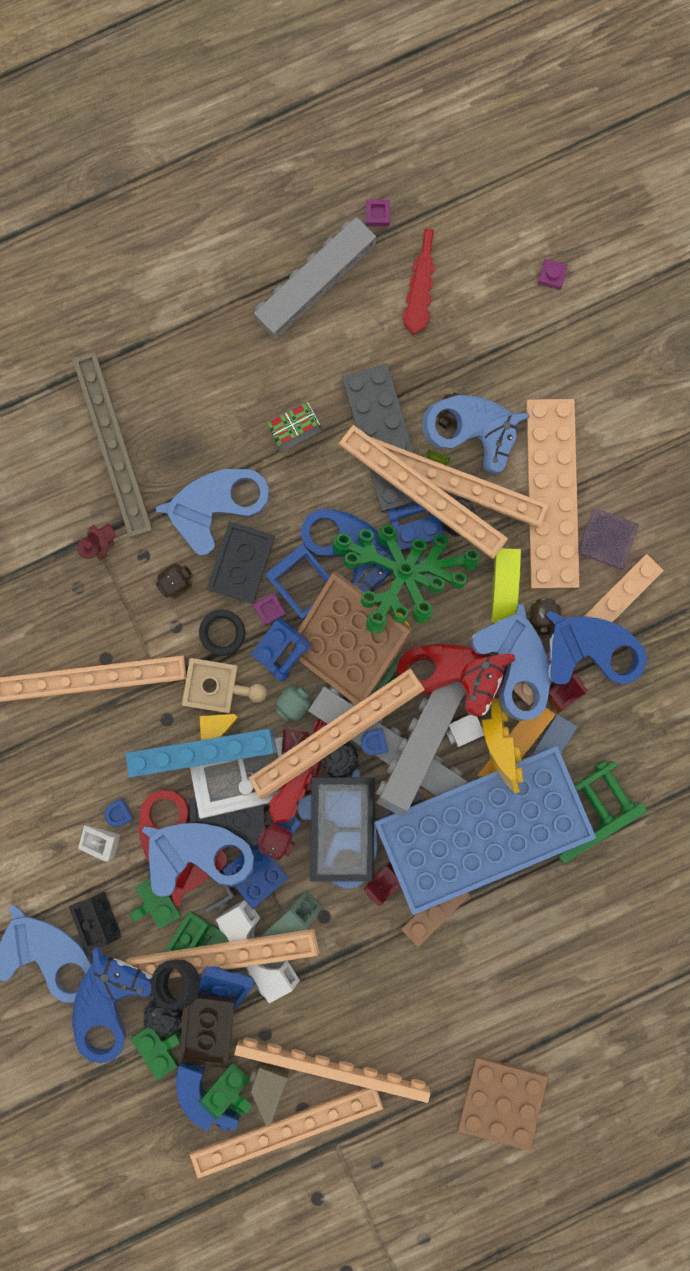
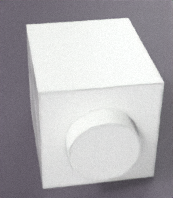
[446,714,484,747]

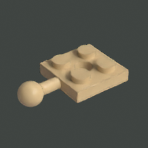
[182,658,267,713]

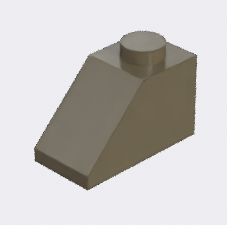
[249,1062,289,1126]

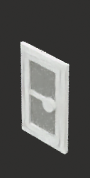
[190,737,283,819]

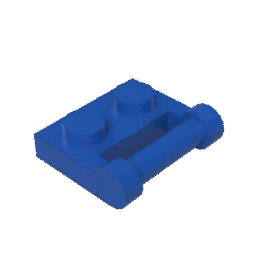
[387,504,445,551]
[251,617,311,682]

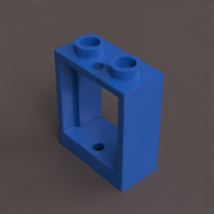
[265,544,330,621]

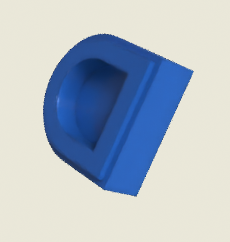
[361,728,388,755]
[104,798,134,827]

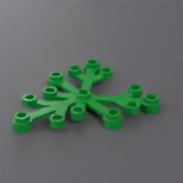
[332,525,481,634]

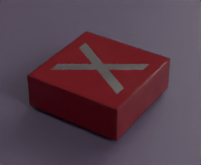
[281,729,309,754]

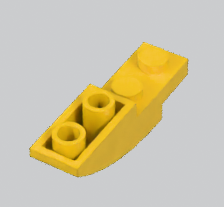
[482,698,523,793]

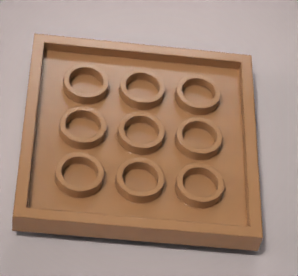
[286,572,414,705]

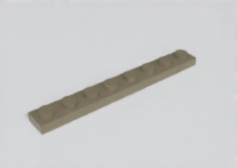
[73,352,153,538]

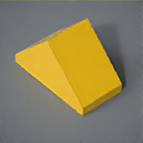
[200,714,240,740]

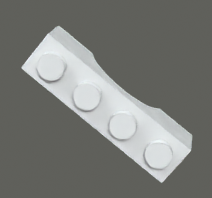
[216,899,300,1003]

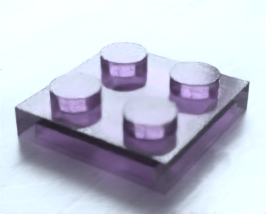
[577,508,639,570]

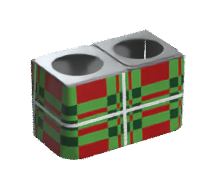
[267,402,322,452]

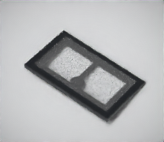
[310,777,375,882]

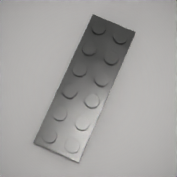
[342,363,416,512]

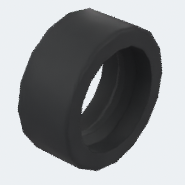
[199,609,246,656]
[151,960,200,1010]

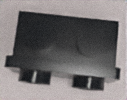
[69,892,121,952]

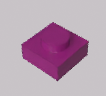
[366,200,390,226]
[538,259,568,290]
[253,593,286,626]

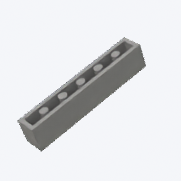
[254,217,376,340]
[376,681,465,817]

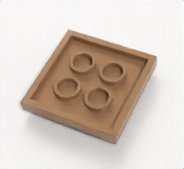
[457,1056,548,1151]

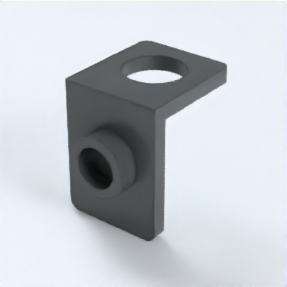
[203,870,236,914]

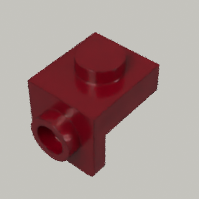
[548,672,588,713]
[363,862,401,906]

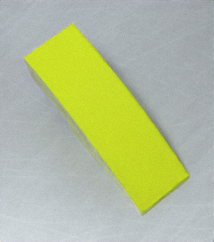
[491,548,521,623]

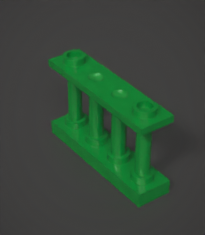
[556,759,647,864]

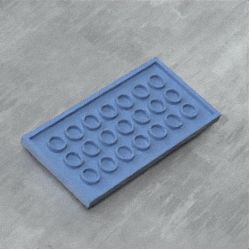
[374,746,596,915]

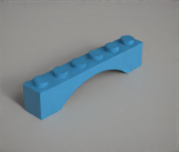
[125,728,277,777]

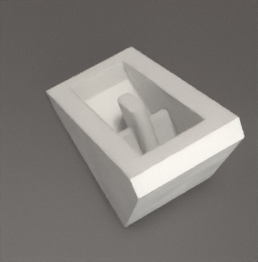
[78,825,121,861]

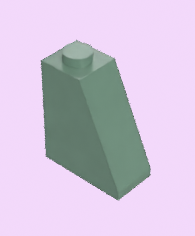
[259,890,323,937]

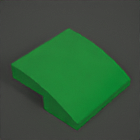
[164,911,229,976]

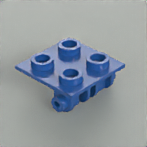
[222,845,288,909]

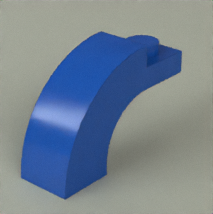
[176,1062,240,1131]

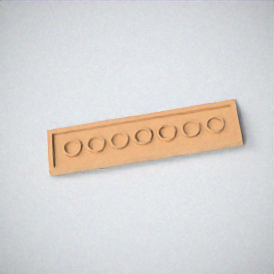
[526,399,579,589]

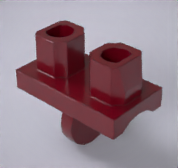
[77,524,116,561]

